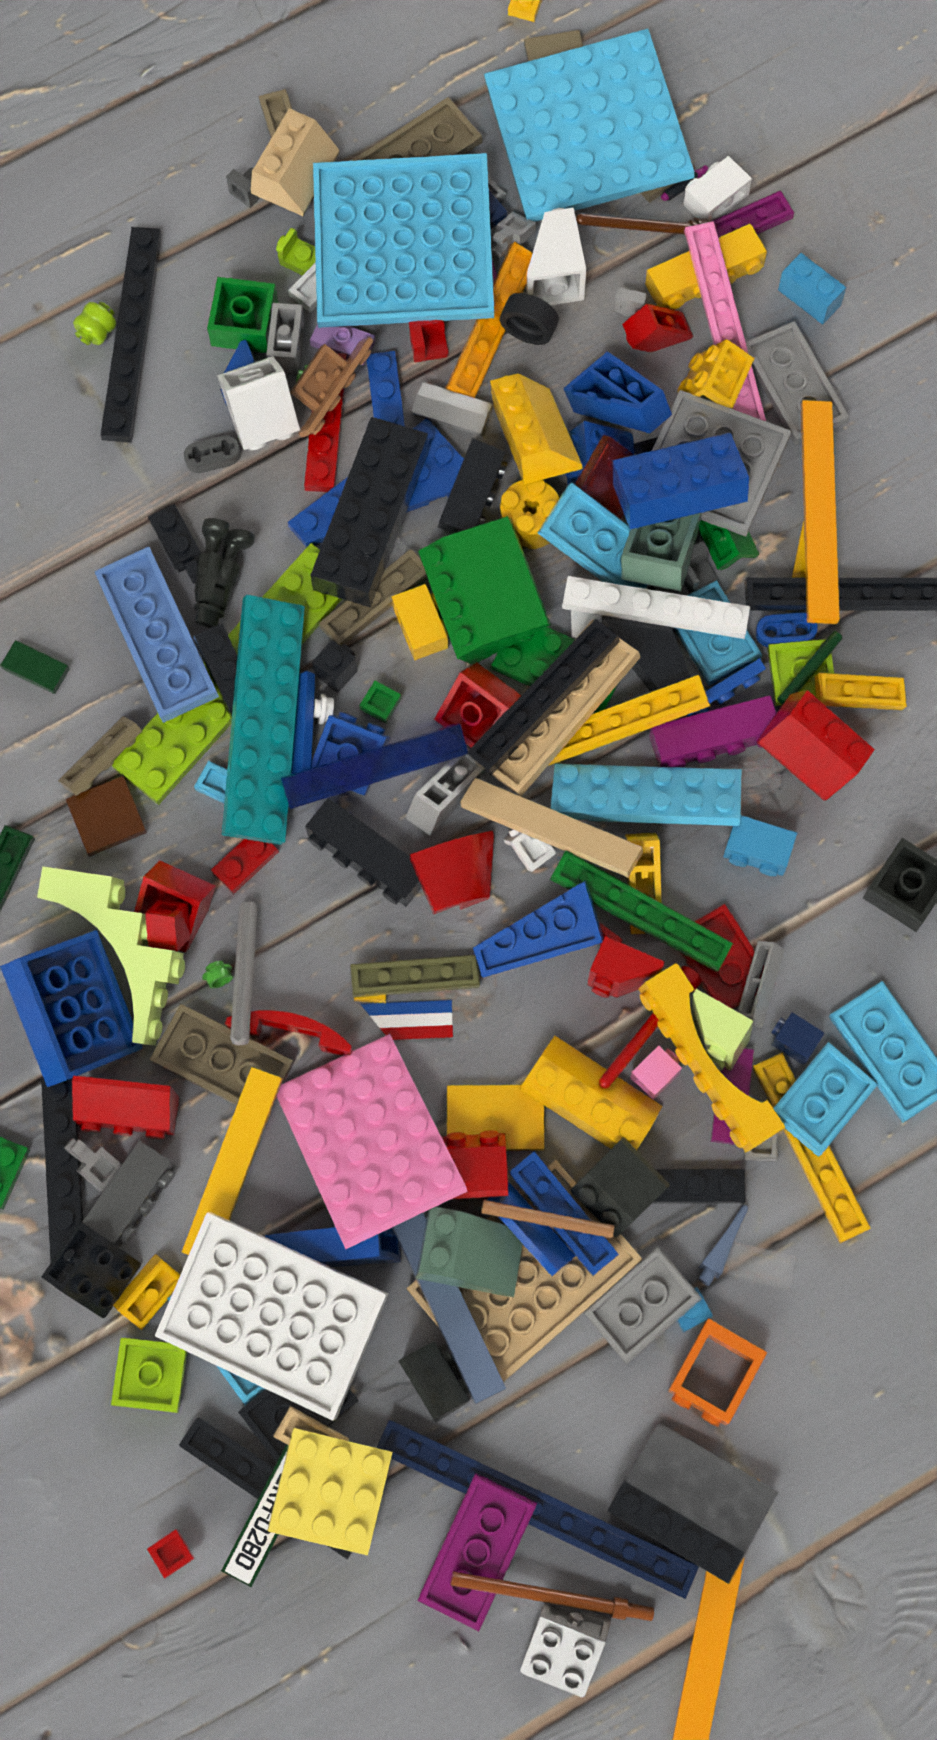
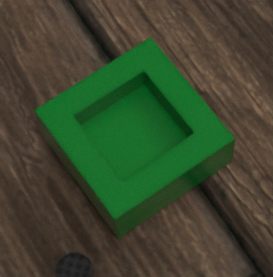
[359,681,402,724]

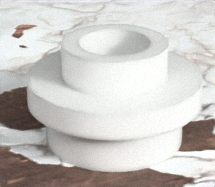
[313,694,334,725]

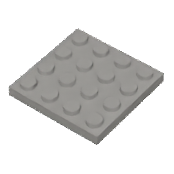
[652,390,792,537]

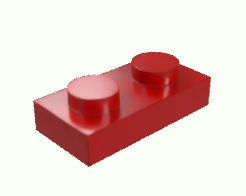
[211,839,279,895]

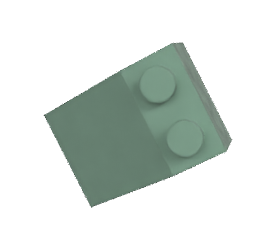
[621,513,702,591]
[415,1207,523,1297]

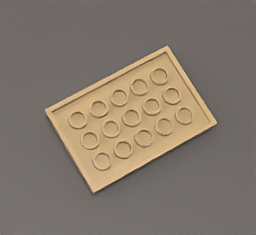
[406,1160,643,1383]

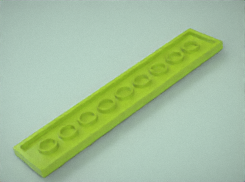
[112,543,343,805]

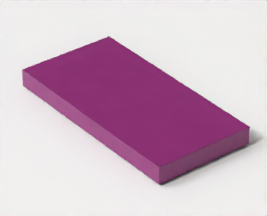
[417,1473,537,1632]

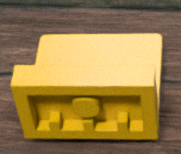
[677,339,755,408]

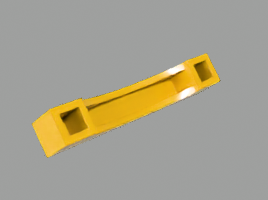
[638,963,785,1153]

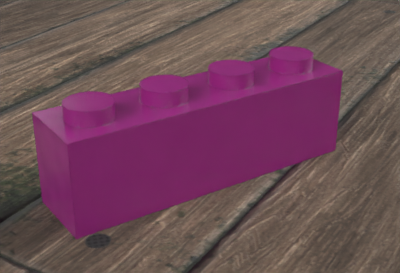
[649,695,776,768]

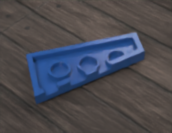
[473,880,604,978]

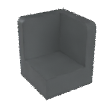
[226,168,260,208]
[684,541,718,594]

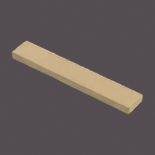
[460,778,643,878]

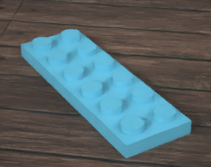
[551,764,742,826]

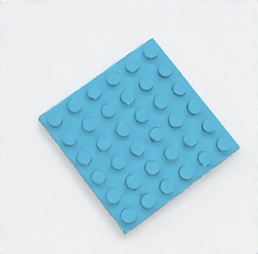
[484,29,694,222]
[313,153,494,328]

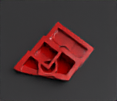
[409,831,494,915]

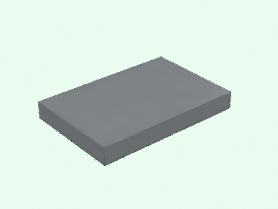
[584,1247,703,1364]

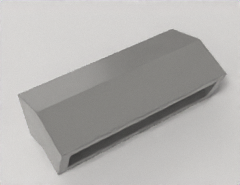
[411,382,493,437]
[738,941,785,1029]

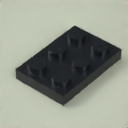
[238,1388,359,1463]

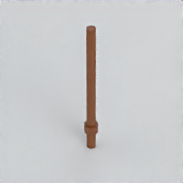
[450,1571,654,1621]

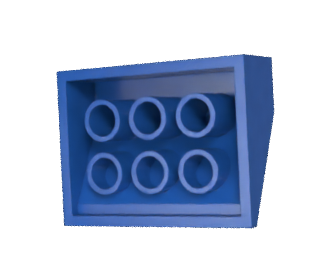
[0,930,143,1087]

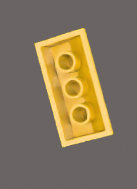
[490,373,582,484]
[520,1035,663,1150]

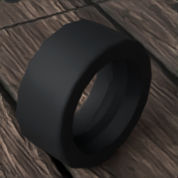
[500,293,559,345]

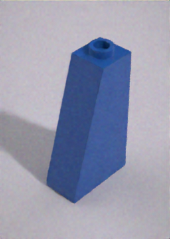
[265,1227,401,1267]

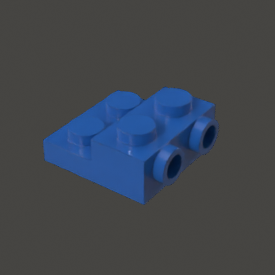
[311,711,391,796]

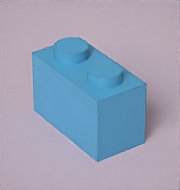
[778,253,846,325]
[723,815,797,877]

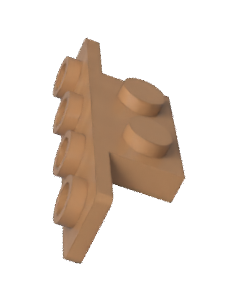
[290,337,374,438]

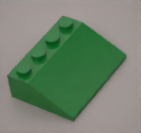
[418,516,551,665]

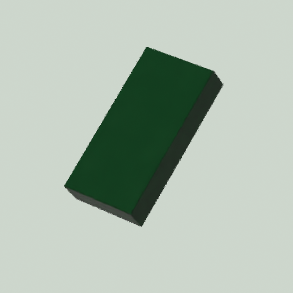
[0,640,70,694]

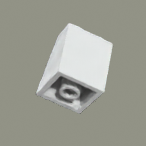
[526,208,586,305]
[217,356,300,450]

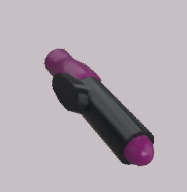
[661,165,709,201]

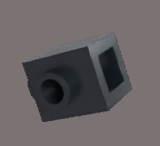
[312,640,358,693]

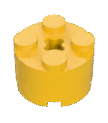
[500,480,559,549]

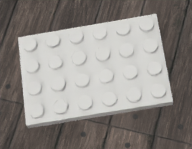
[155,1212,389,1421]

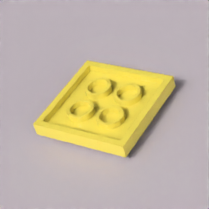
[267,1428,393,1555]

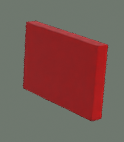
[680,904,776,1010]

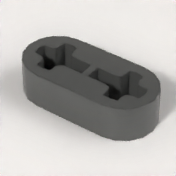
[184,435,241,473]

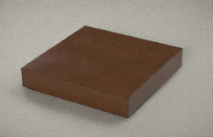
[65,776,147,857]

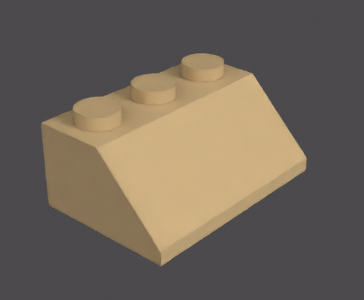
[251,108,339,216]

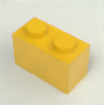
[391,584,449,661]

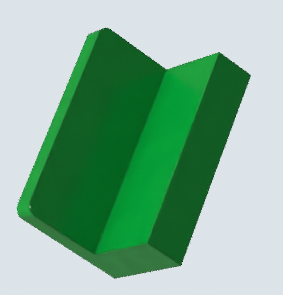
[699,520,759,570]

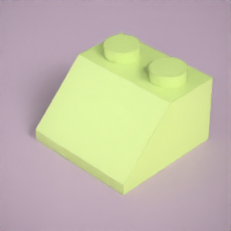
[691,989,753,1071]

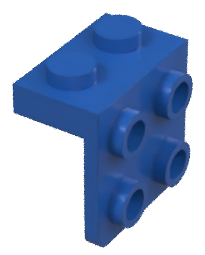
[565,421,635,489]

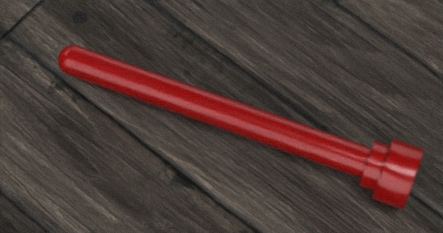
[599,966,702,1088]

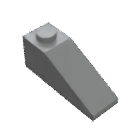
[405,746,486,836]

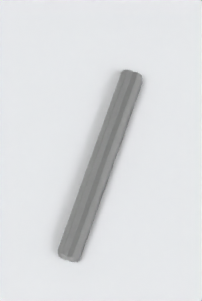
[230,901,258,1046]

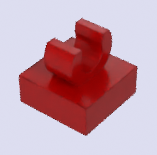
[147,1529,195,1579]

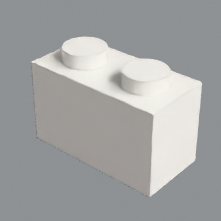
[684,156,752,222]

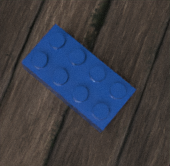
[613,433,749,529]

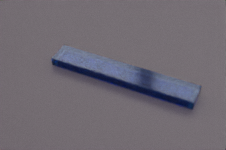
[280,723,468,809]

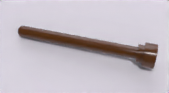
[576,213,709,235]

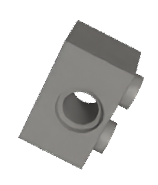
[266,303,305,375]

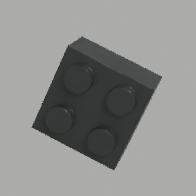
[863,838,937,932]

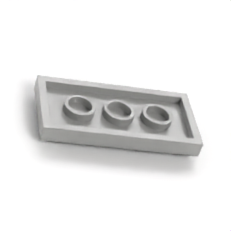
[746,321,849,445]

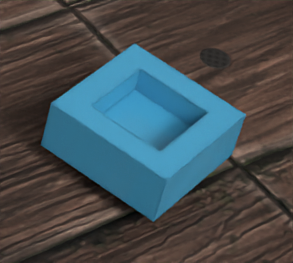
[677,1287,713,1333]

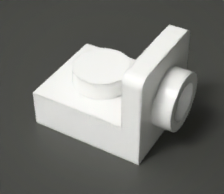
[503,828,556,872]

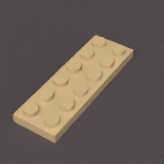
[475,619,641,797]

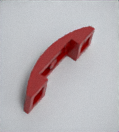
[225,1010,353,1056]

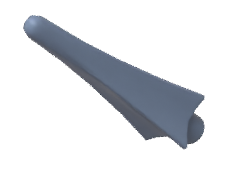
[698,1204,748,1286]

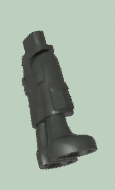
[194,518,255,628]

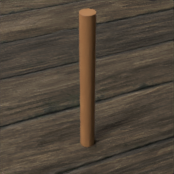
[481,1200,614,1238]

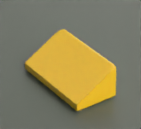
[113,1254,180,1330]

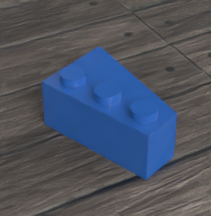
[563,351,672,433]

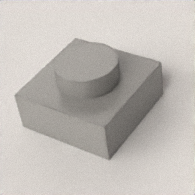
[614,287,647,318]

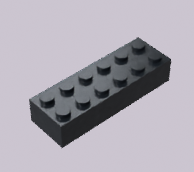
[310,417,429,608]

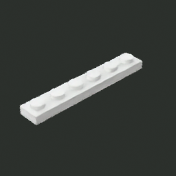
[562,576,750,639]

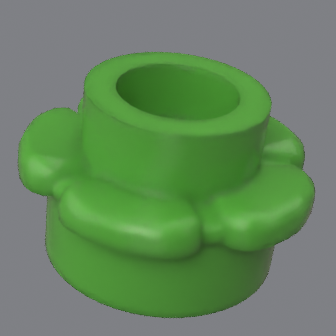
[202,961,233,988]

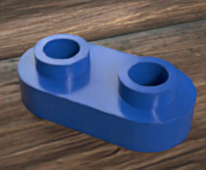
[755,613,818,647]

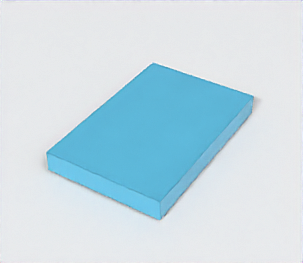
[673,580,762,686]
[773,1042,878,1157]

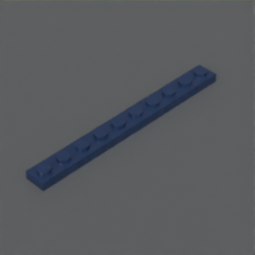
[376,1420,699,1599]

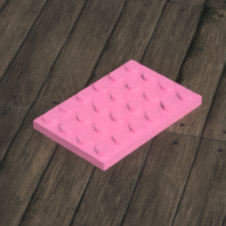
[277,1034,467,1249]

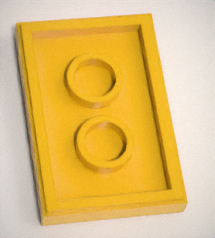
[447,1085,544,1151]

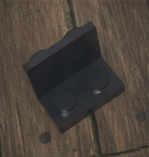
[41,1221,141,1318]

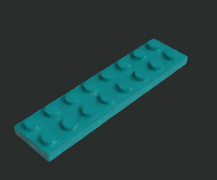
[221,594,305,845]

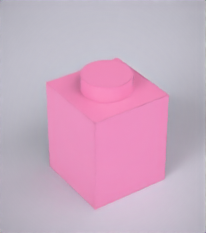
[630,1046,682,1100]

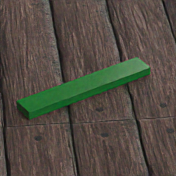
[550,850,733,972]

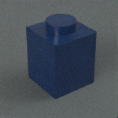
[771,1012,825,1065]

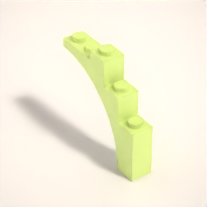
[37,866,185,1046]

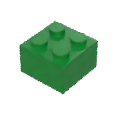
[207,277,279,353]

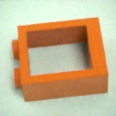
[668,1318,768,1427]

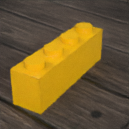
[645,224,767,310]

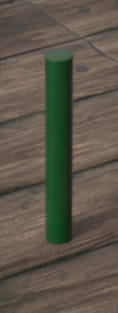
[777,631,843,705]

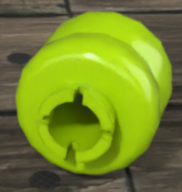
[73,302,116,345]

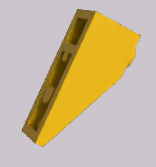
[625,833,662,934]

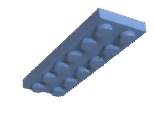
[94,546,219,723]

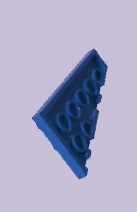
[287,418,464,548]

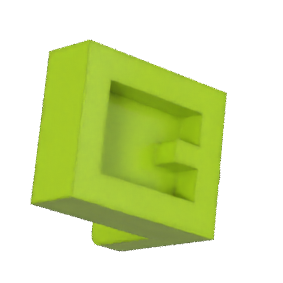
[276,228,316,276]

